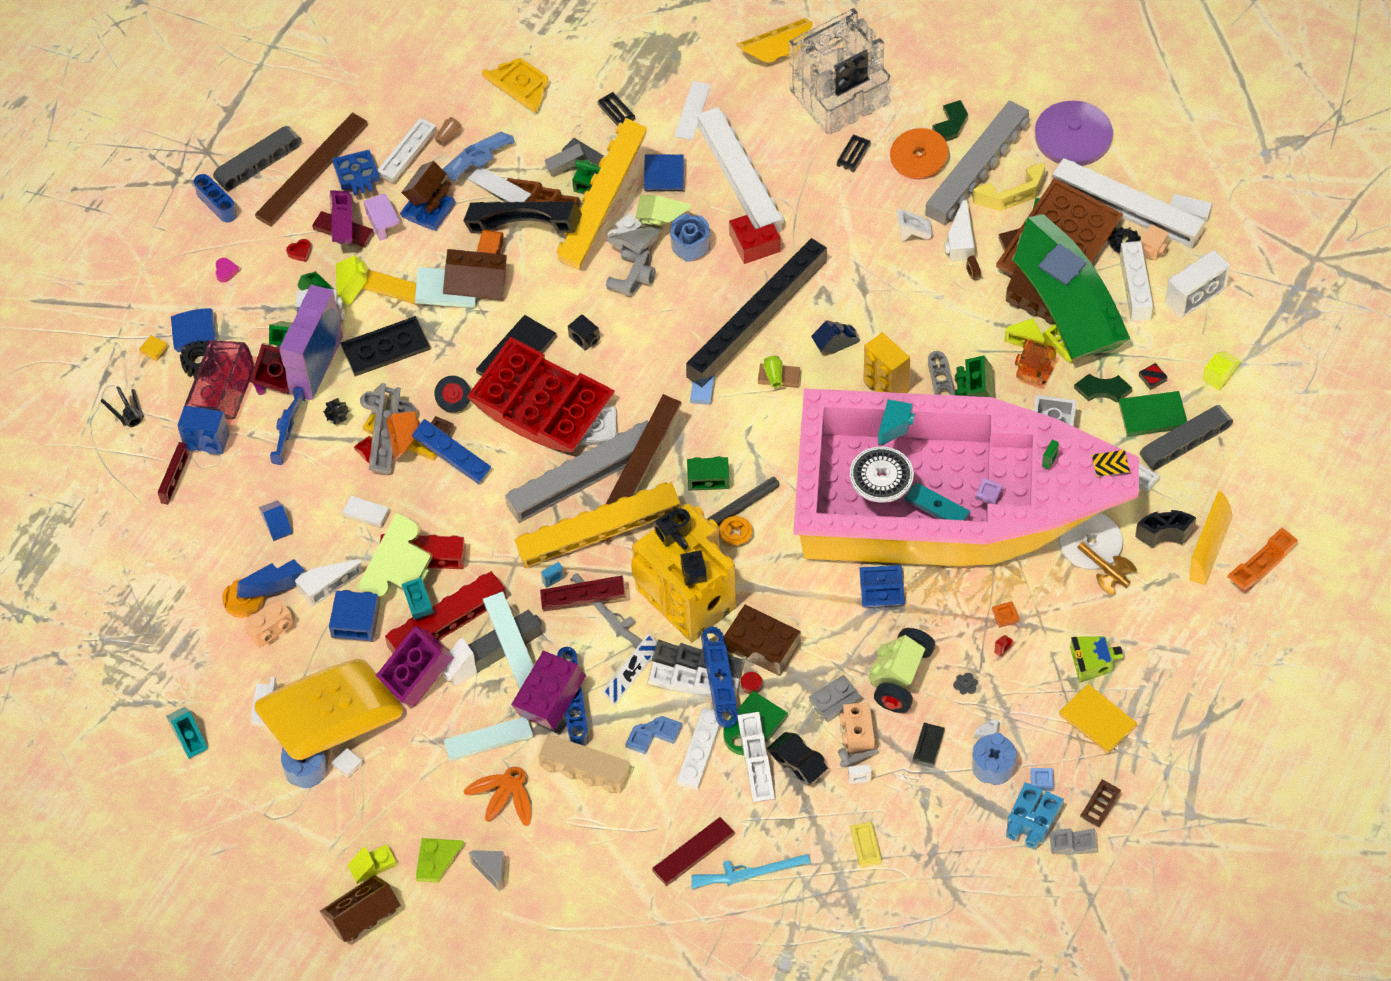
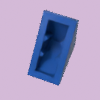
[258,500,293,541]

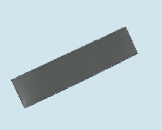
[651,639,743,678]

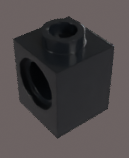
[568,314,600,351]
[680,550,707,586]

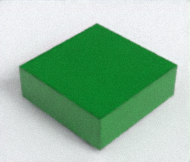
[1042,439,1059,469]

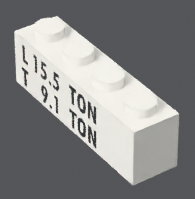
[1119,241,1153,322]

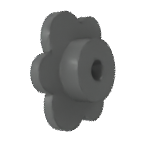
[953,673,978,695]

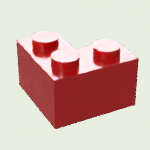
[729,215,781,264]

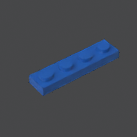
[411,419,491,484]

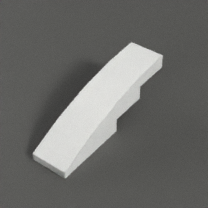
[647,662,739,697]
[737,712,775,802]

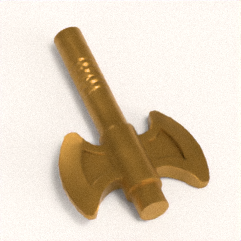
[1077,541,1137,596]

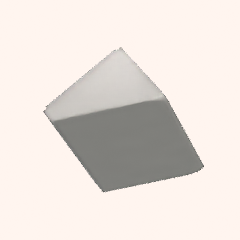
[544,143,587,177]

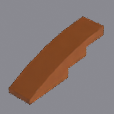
[507,178,581,208]

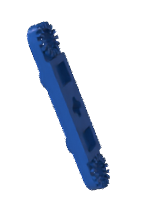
[701,626,738,728]

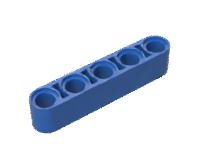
[557,647,589,746]

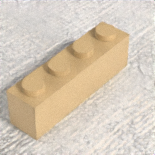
[538,734,630,793]

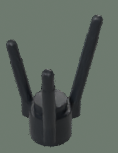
[101,386,144,427]

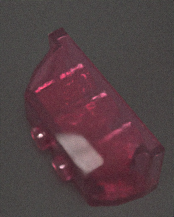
[183,340,254,419]

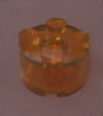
[1015,339,1056,385]

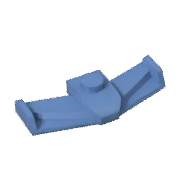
[443,131,515,181]

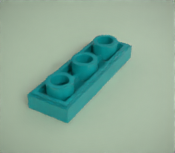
[905,482,970,521]

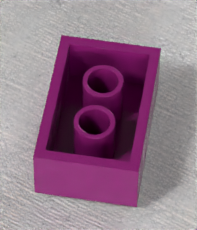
[375,626,454,706]
[511,650,586,730]

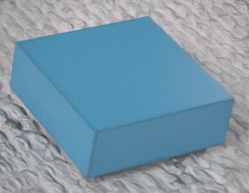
[541,562,564,588]

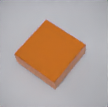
[992,601,1019,628]

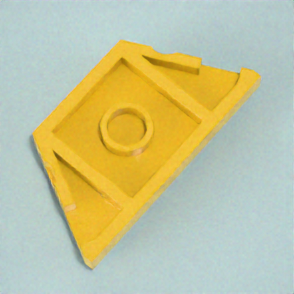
[481,58,549,113]

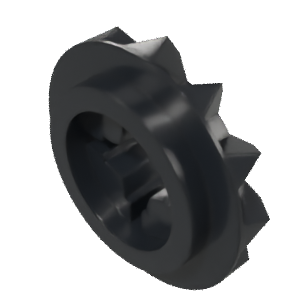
[1109,226,1141,253]

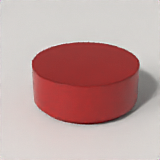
[741,672,762,694]

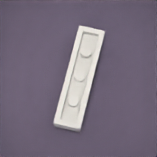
[377,118,437,183]
[677,707,724,790]

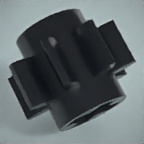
[323,398,350,425]

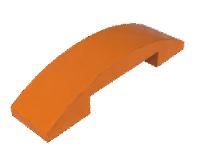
[1227,528,1298,590]

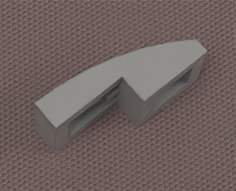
[1049,828,1098,854]

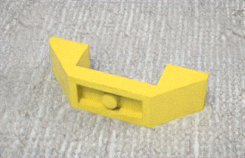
[972,162,1046,211]

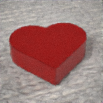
[286,239,312,262]

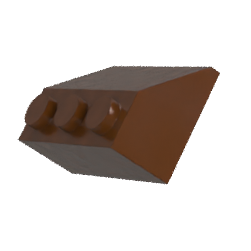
[443,249,507,300]
[1006,265,1055,324]
[319,875,401,942]

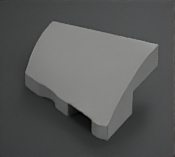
[606,226,661,255]

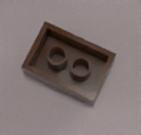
[724,604,801,676]

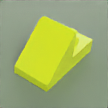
[347,844,397,884]

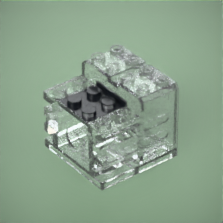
[789,8,891,134]

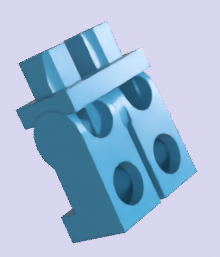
[1006,782,1064,849]

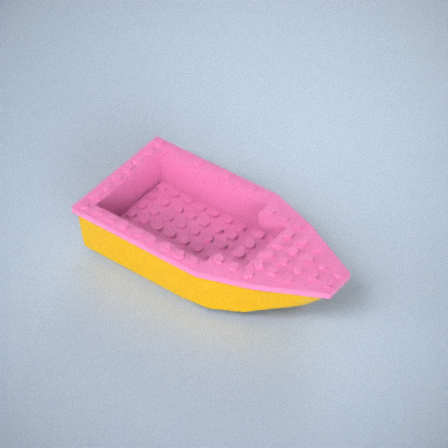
[794,388,1139,566]

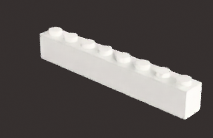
[697,107,784,233]
[1052,158,1205,249]

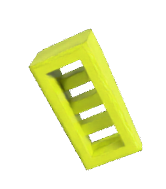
[1043,324,1075,363]

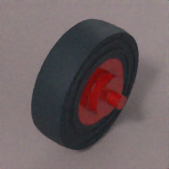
[434,375,471,412]

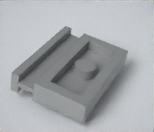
[809,675,862,723]

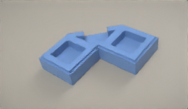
[625,716,682,755]

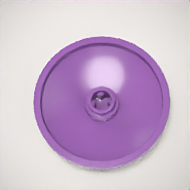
[1035,100,1113,166]

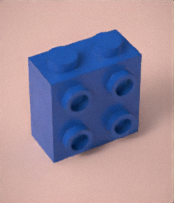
[329,590,380,641]

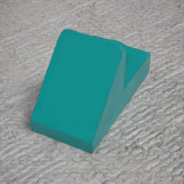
[401,577,434,620]

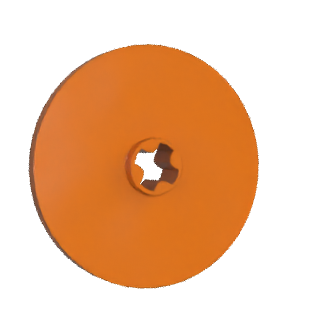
[890,128,949,179]

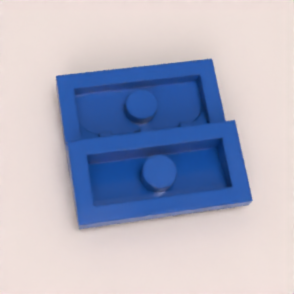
[644,154,684,191]
[400,190,456,231]
[171,308,217,352]
[859,565,905,607]

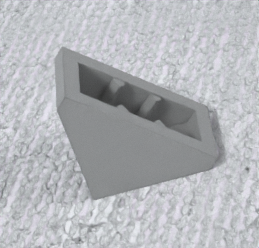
[469,850,505,892]

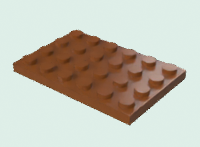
[996,178,1123,276]

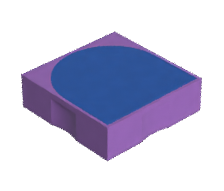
[279,284,343,401]

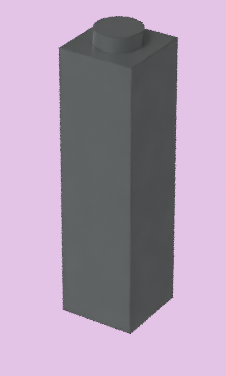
[468,609,542,673]

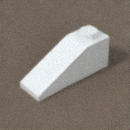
[944,200,974,261]
[295,559,363,607]

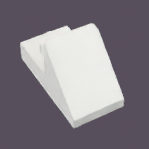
[897,209,932,242]

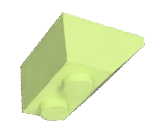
[635,195,691,226]

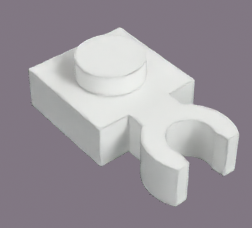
[607,213,643,238]

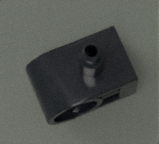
[654,508,691,550]

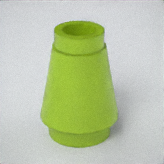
[763,356,783,388]

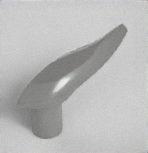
[837,748,879,767]

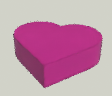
[215,258,240,282]

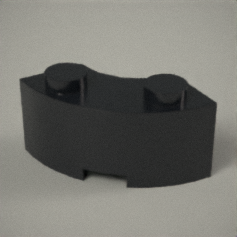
[1135,510,1196,548]
[766,732,828,785]

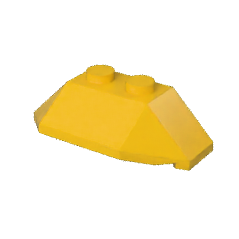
[736,18,813,63]

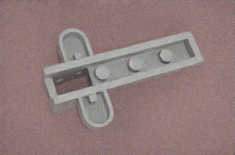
[360,383,416,475]

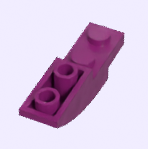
[329,190,352,244]

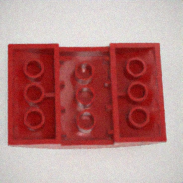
[468,337,615,452]

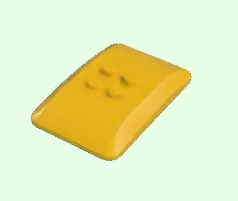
[255,659,403,760]

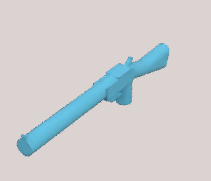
[692,854,810,889]

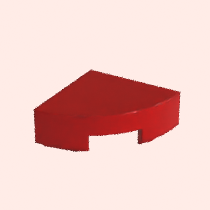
[994,635,1014,657]

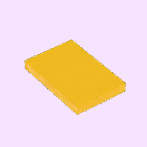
[1059,684,1137,754]

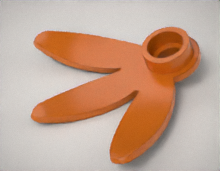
[464,767,531,826]

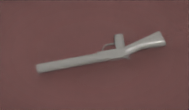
[570,573,643,649]

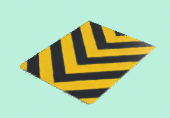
[1092,450,1130,477]

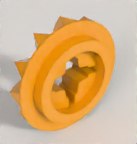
[719,516,753,546]

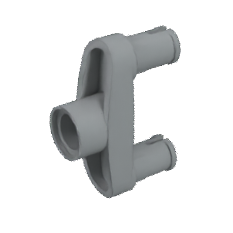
[606,247,656,296]

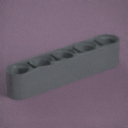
[213,126,302,191]
[1139,405,1233,470]

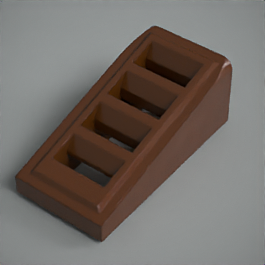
[1080,779,1121,828]

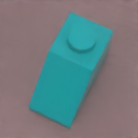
[878,399,916,446]
[166,706,208,758]

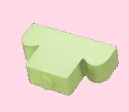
[357,513,433,597]

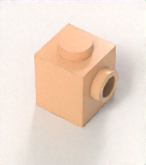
[1140,224,1169,261]

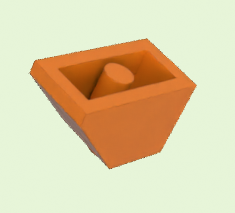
[386,411,420,459]

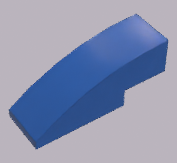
[237,559,304,598]

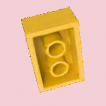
[863,332,910,393]

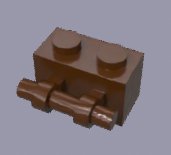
[401,161,452,213]

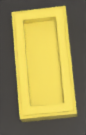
[850,821,882,868]

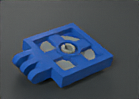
[332,149,380,196]

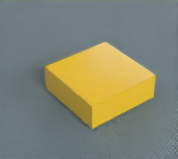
[139,335,168,361]

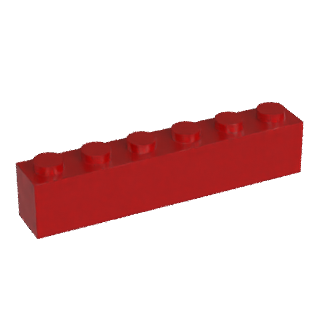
[385,571,507,654]

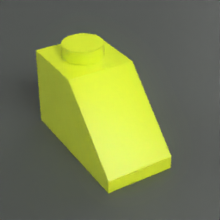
[336,255,368,305]
[1202,351,1242,390]

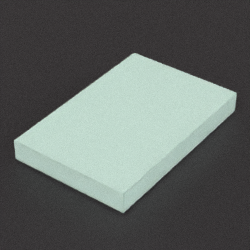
[415,267,475,308]

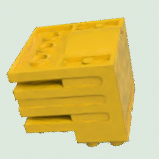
[631,503,736,643]

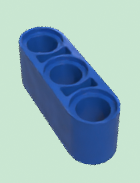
[193,174,237,223]

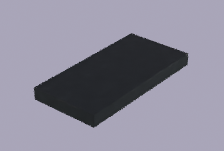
[476,315,557,376]
[341,316,430,377]

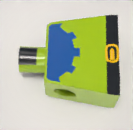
[1070,636,1123,683]

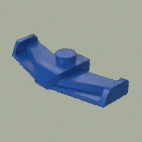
[270,387,305,465]

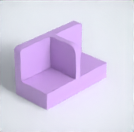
[364,193,399,241]

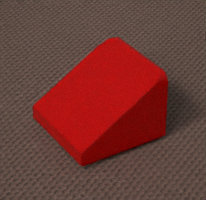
[353,436,372,463]

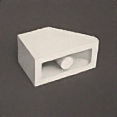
[442,638,477,686]

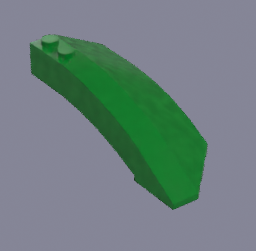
[1011,214,1130,360]

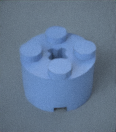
[670,214,710,262]
[972,733,1017,785]
[281,748,327,788]

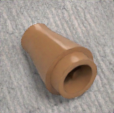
[434,117,462,146]

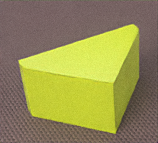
[1004,318,1045,354]

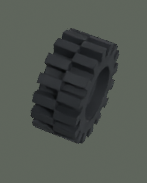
[180,340,218,379]

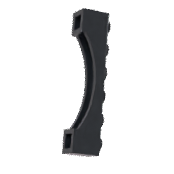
[463,201,582,233]

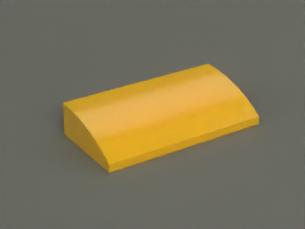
[1190,491,1232,585]

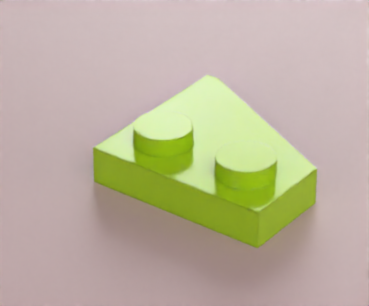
[416,838,464,883]

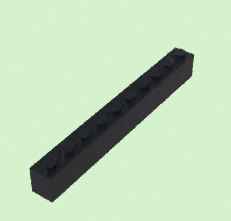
[686,238,827,387]

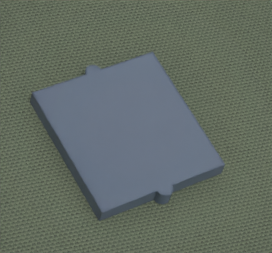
[1038,243,1087,286]

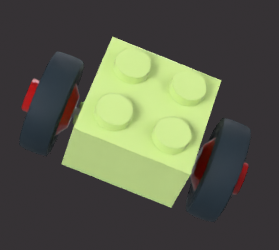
[868,628,935,713]

